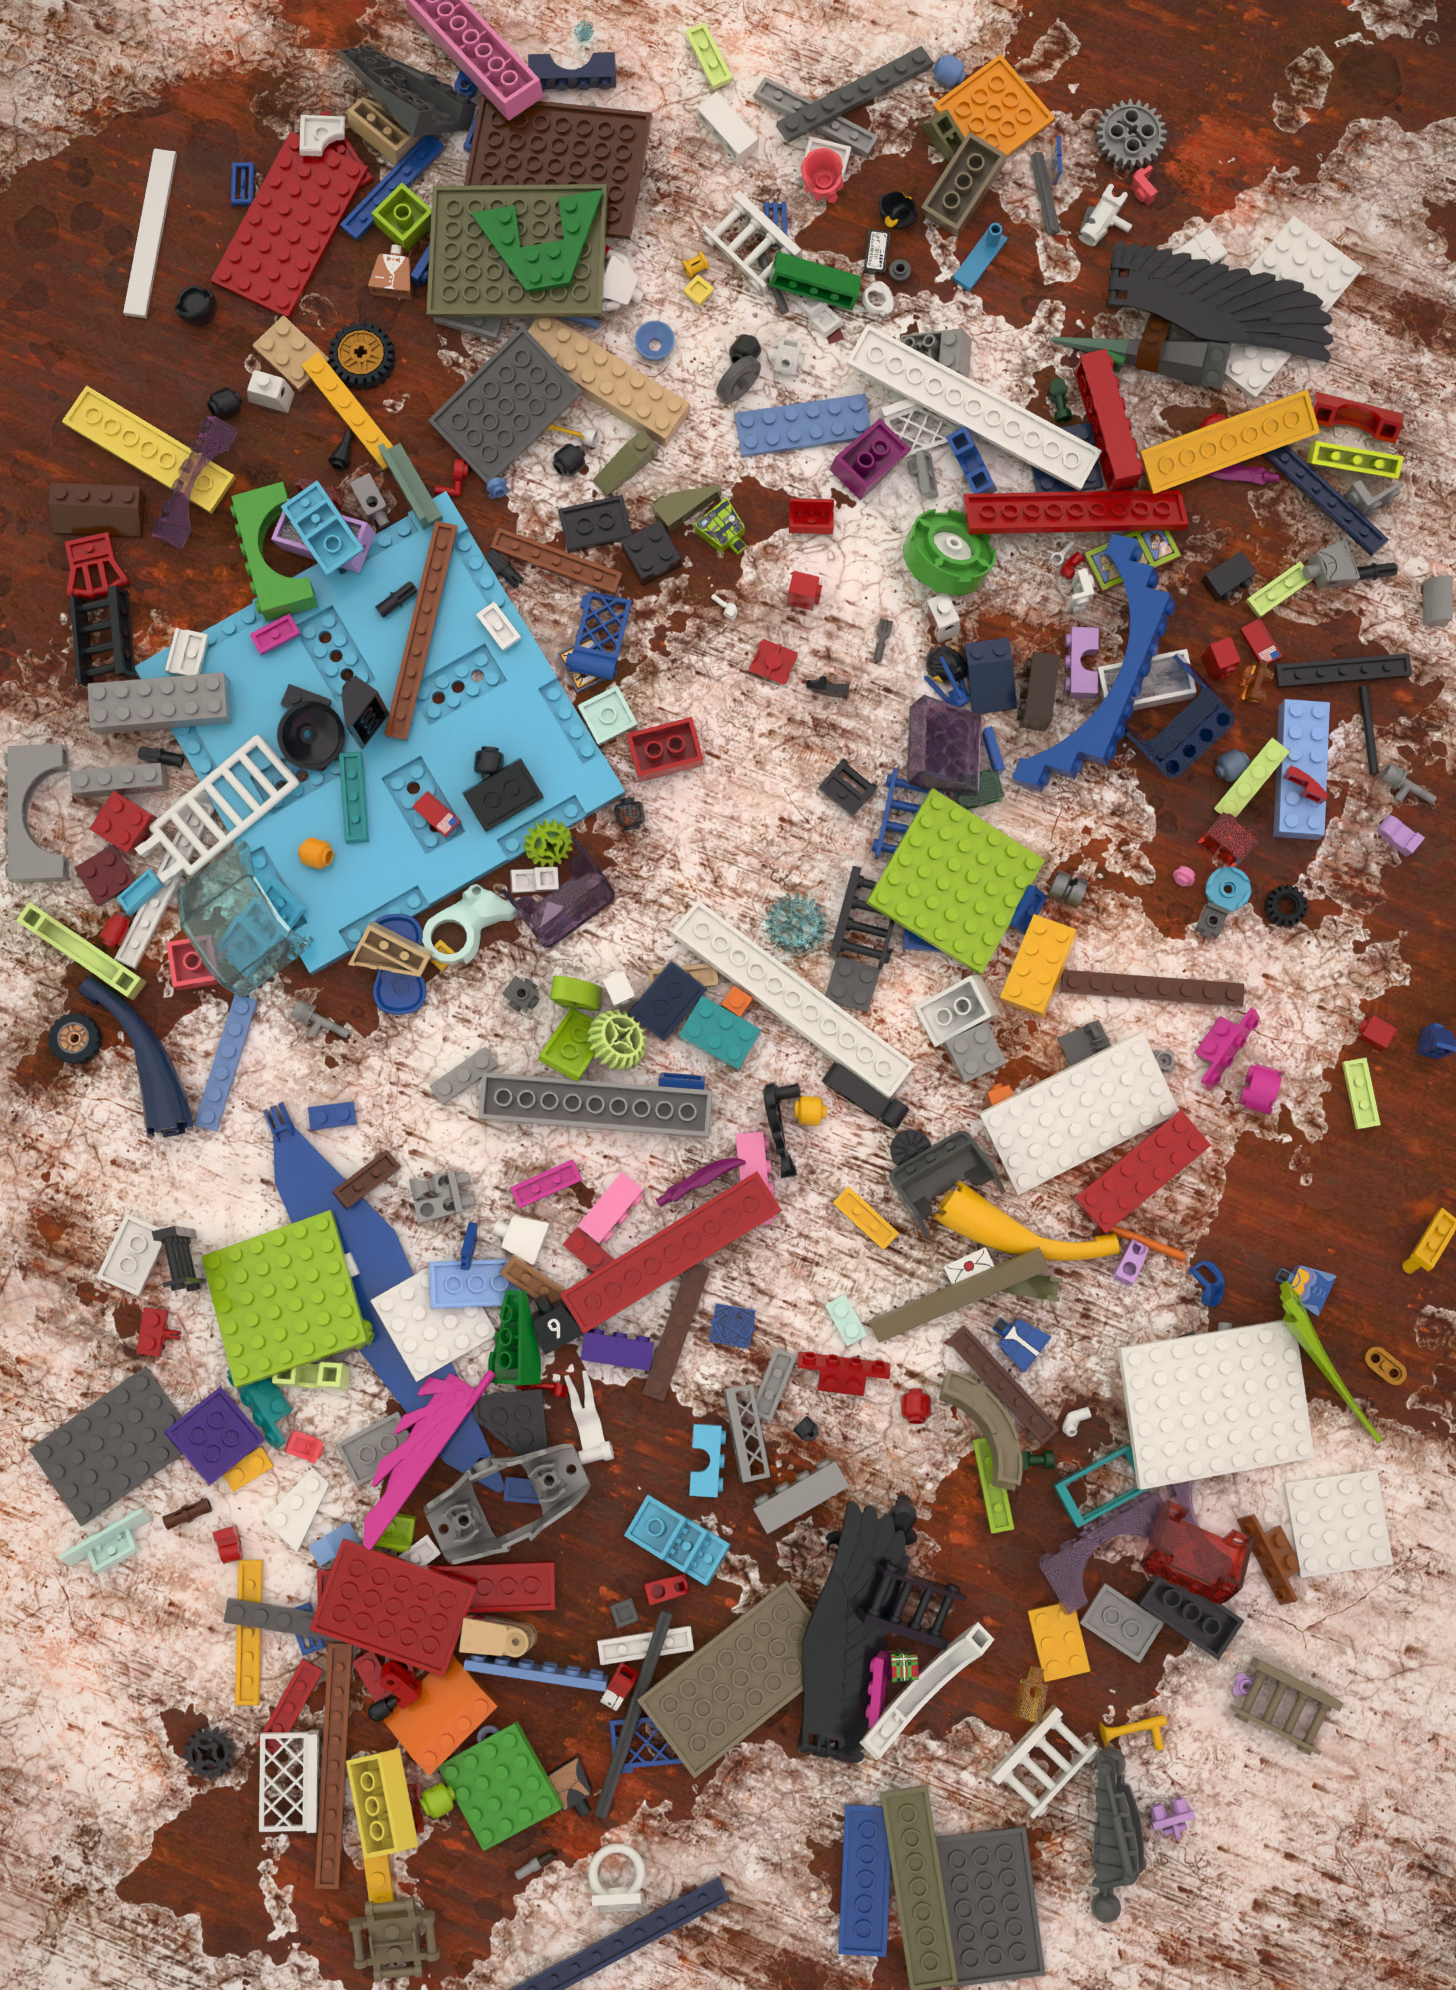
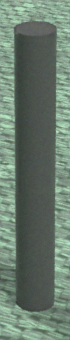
[758,252,789,315]

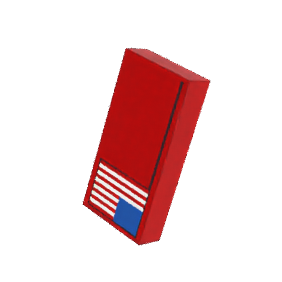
[1239,618,1282,668]
[412,791,461,838]

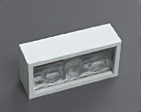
[1097,649,1196,711]

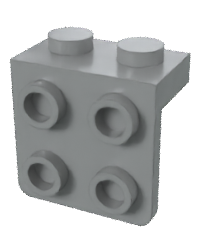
[1343,480,1404,518]

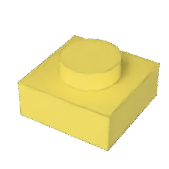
[683,274,714,307]

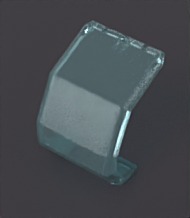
[176,840,314,998]

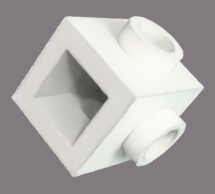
[771,337,804,375]

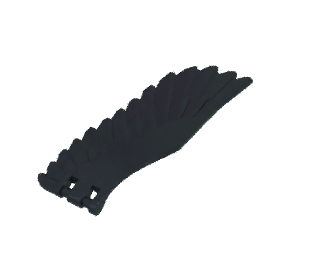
[1105,241,1334,362]
[797,1501,910,1763]

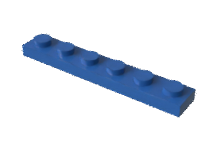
[340,135,445,242]

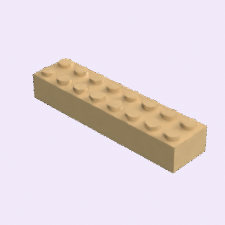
[528,317,690,448]

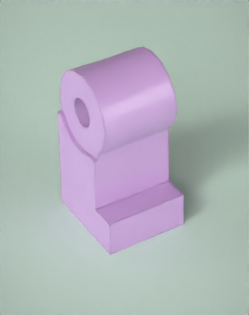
[1377,815,1425,857]
[1111,1239,1149,1286]

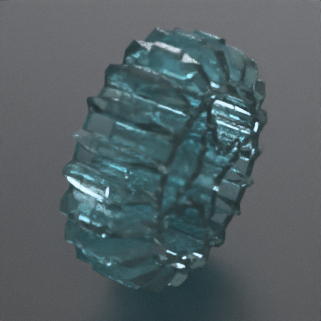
[765,892,827,954]

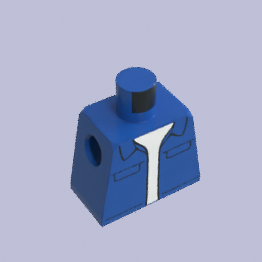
[992,1318,1051,1372]

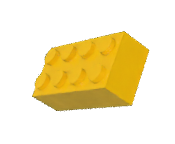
[1000,914,1078,1019]

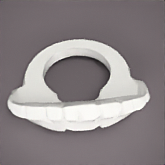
[862,281,894,317]

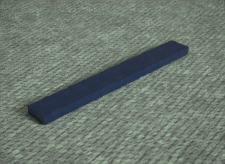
[1261,445,1389,557]

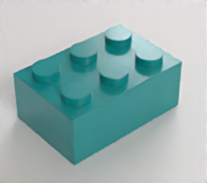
[679,996,761,1072]

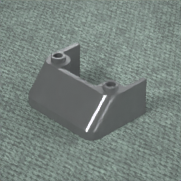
[889,1131,1006,1239]

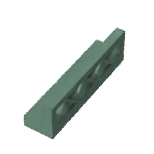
[378,443,443,530]

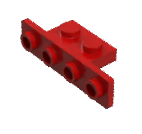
[797,1351,890,1396]

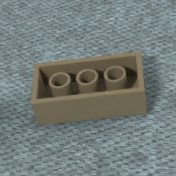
[921,132,1006,238]

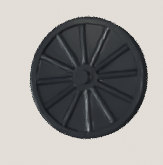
[890,1130,931,1166]

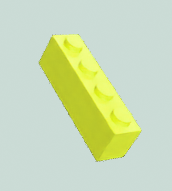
[1306,441,1404,479]

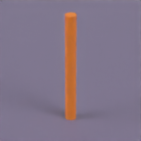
[1108,1225,1187,1261]

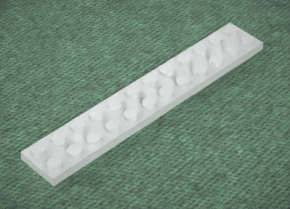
[846,324,1102,491]
[670,900,915,1099]

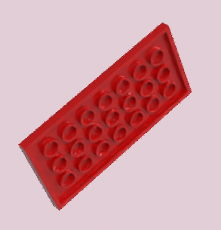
[210,131,369,320]

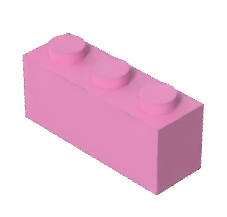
[578,1172,644,1244]

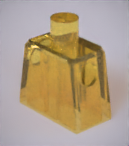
[1011,1666,1048,1724]

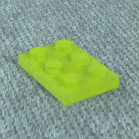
[538,1007,596,1082]

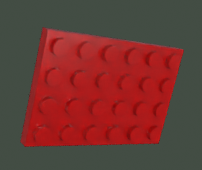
[309,1538,477,1677]

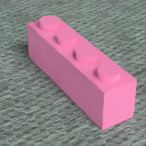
[736,1132,776,1226]

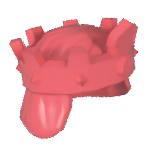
[801,148,844,203]

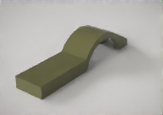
[1001,1275,1063,1302]

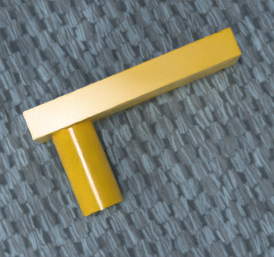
[1402,1208,1456,1274]

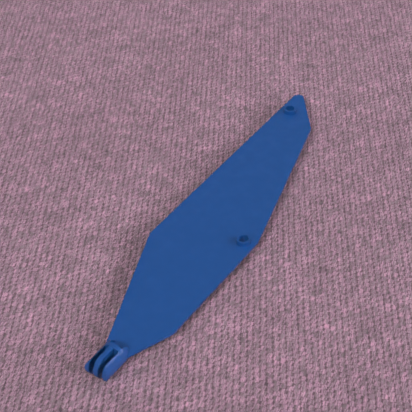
[263,1102,505,1493]

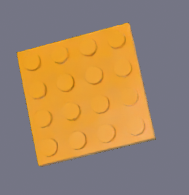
[933,54,1055,158]

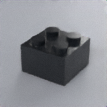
[621,521,682,587]

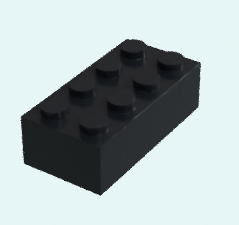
[1135,1563,1244,1661]

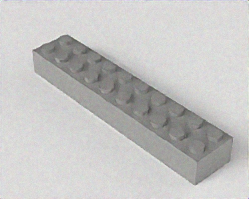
[478,1072,712,1139]

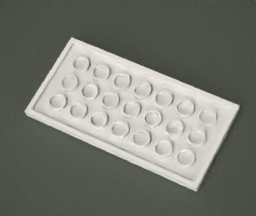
[1191,216,1363,400]
[978,1031,1179,1195]

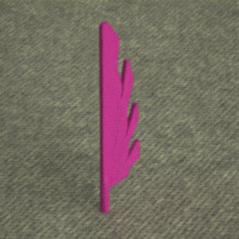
[363,1370,496,1550]

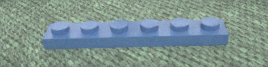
[194,994,258,1132]

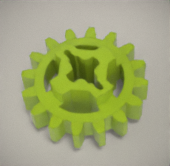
[523,819,573,867]

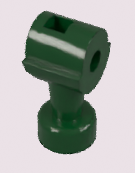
[1047,378,1073,423]
[1021,1450,1055,1471]

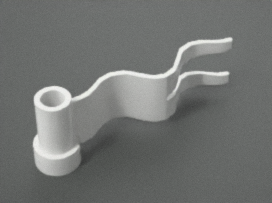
[564,1370,614,1465]

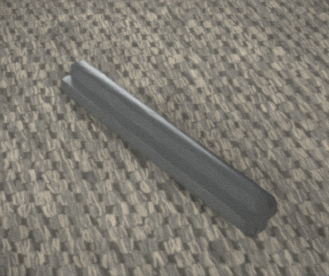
[1031,151,1060,235]

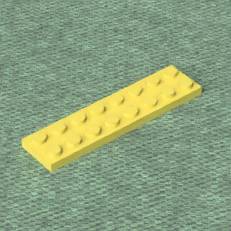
[62,385,236,514]

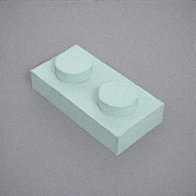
[825,1294,867,1346]

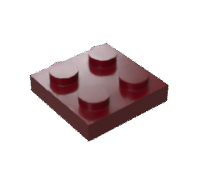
[74,844,136,907]

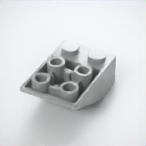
[901,328,972,378]

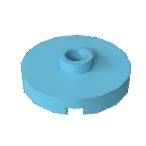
[1205,867,1251,912]

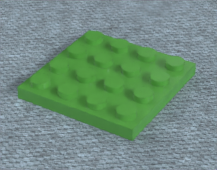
[438,1721,564,1851]

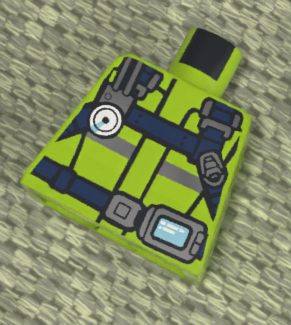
[694,498,747,555]

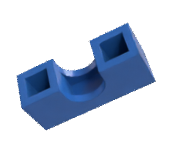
[946,426,998,494]

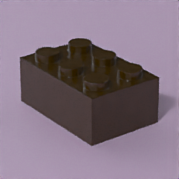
[1016,651,1060,731]

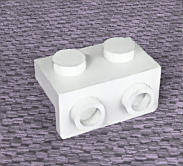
[1066,568,1095,613]

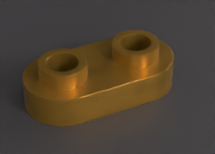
[1363,1347,1407,1385]

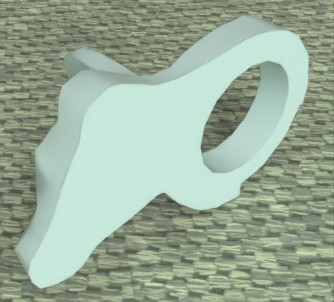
[422,884,519,965]

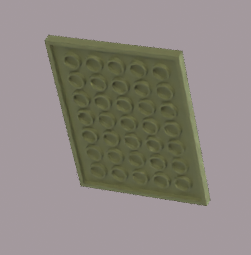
[426,184,608,317]

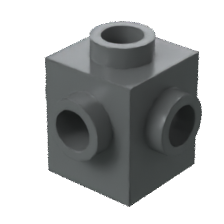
[502,975,540,1012]

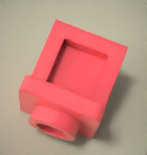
[1131,165,1158,206]
[284,1429,324,1464]

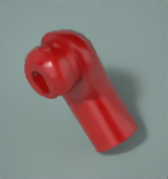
[1060,552,1084,580]

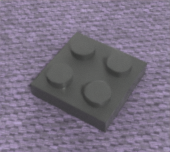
[825,956,881,1013]

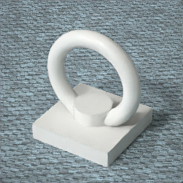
[588,1843,645,1913]

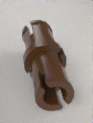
[162,1497,212,1530]

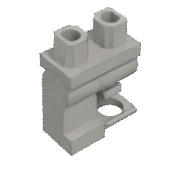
[409,1171,476,1224]

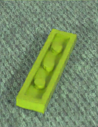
[972,1437,1014,1534]

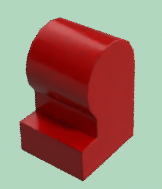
[212,1525,243,1564]

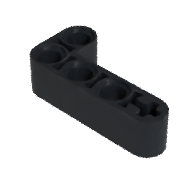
[821,1062,910,1131]

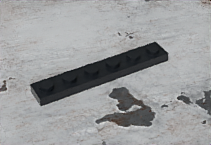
[1275,653,1412,688]

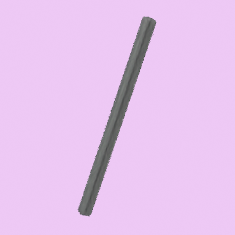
[594,1610,673,1819]

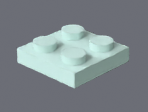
[578,685,638,746]

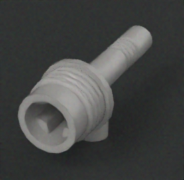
[1380,763,1437,804]
[291,1000,350,1038]

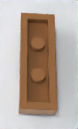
[500,1253,566,1303]

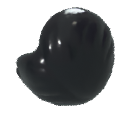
[175,285,217,327]

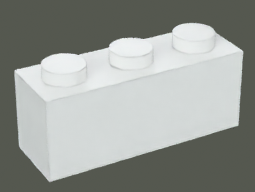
[697,91,759,165]

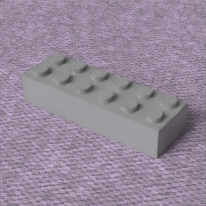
[88,672,232,734]

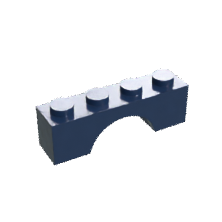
[528,52,616,91]

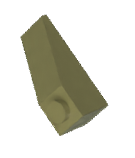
[921,109,965,162]
[593,430,658,497]
[652,485,722,534]

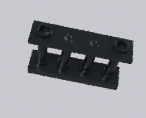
[69,585,136,687]
[829,865,895,970]
[152,1226,206,1292]
[856,1562,967,1650]

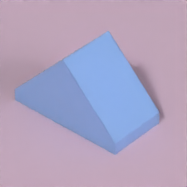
[308,1522,361,1567]

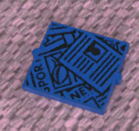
[709,1304,756,1348]

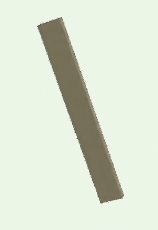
[869,1247,1049,1343]

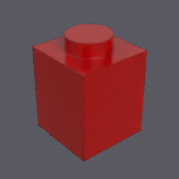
[1357,1015,1397,1051]

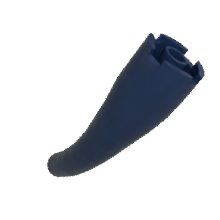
[78,976,193,1138]

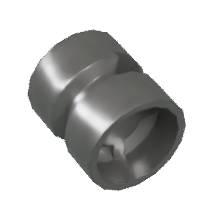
[1047,870,1088,909]

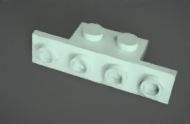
[58,1508,153,1575]

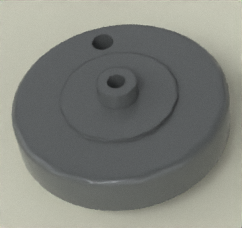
[716,356,761,404]

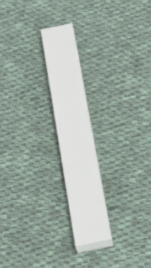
[123,149,177,319]
[114,798,216,969]

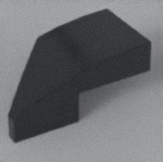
[806,676,849,698]

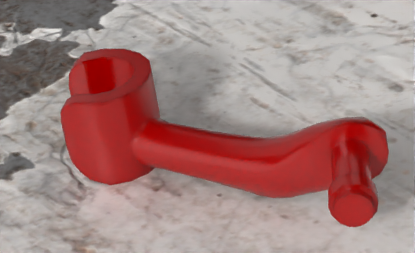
[515,1382,567,1398]

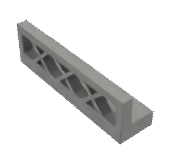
[723,1384,770,1483]

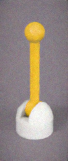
[546,423,598,447]

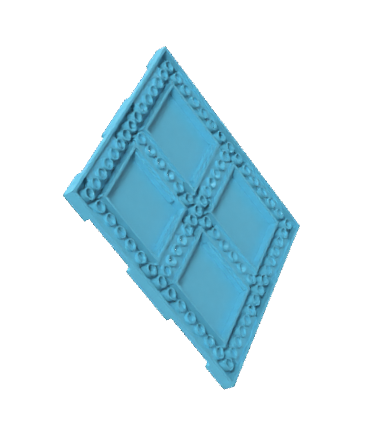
[135,491,626,975]

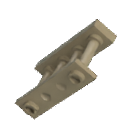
[1229,1656,1344,1755]

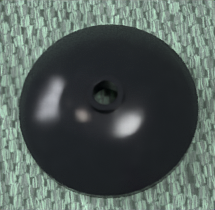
[277,701,345,770]

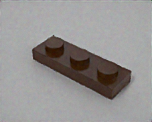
[332,1149,401,1211]

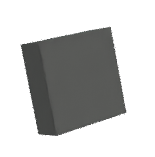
[610,1597,640,1629]

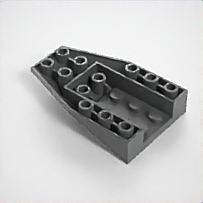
[338,45,477,137]

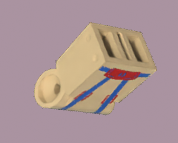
[459,1613,538,1657]

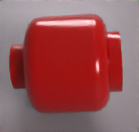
[901,1388,931,1424]

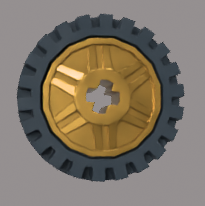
[328,321,396,391]

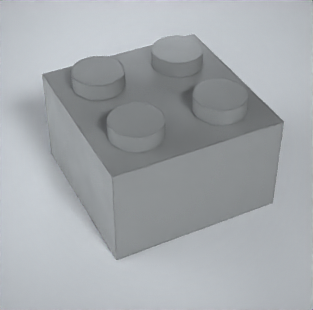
[943,1022,1007,1085]

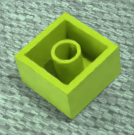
[372,183,432,253]

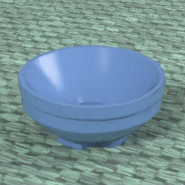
[635,321,675,361]

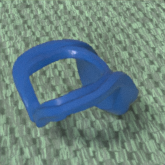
[1188,1260,1225,1307]

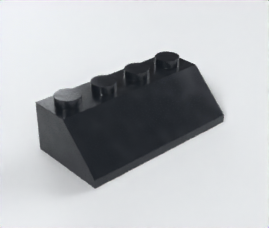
[341,675,389,750]

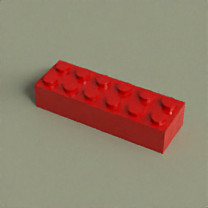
[1074,349,1143,491]
[1072,1110,1211,1234]

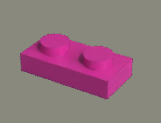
[249,613,301,656]

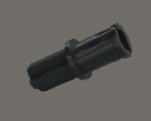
[485,549,524,589]
[1357,562,1398,581]
[375,581,417,618]
[138,746,184,768]

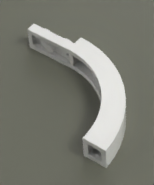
[859,1622,995,1760]

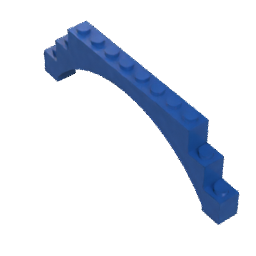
[1012,533,1176,792]

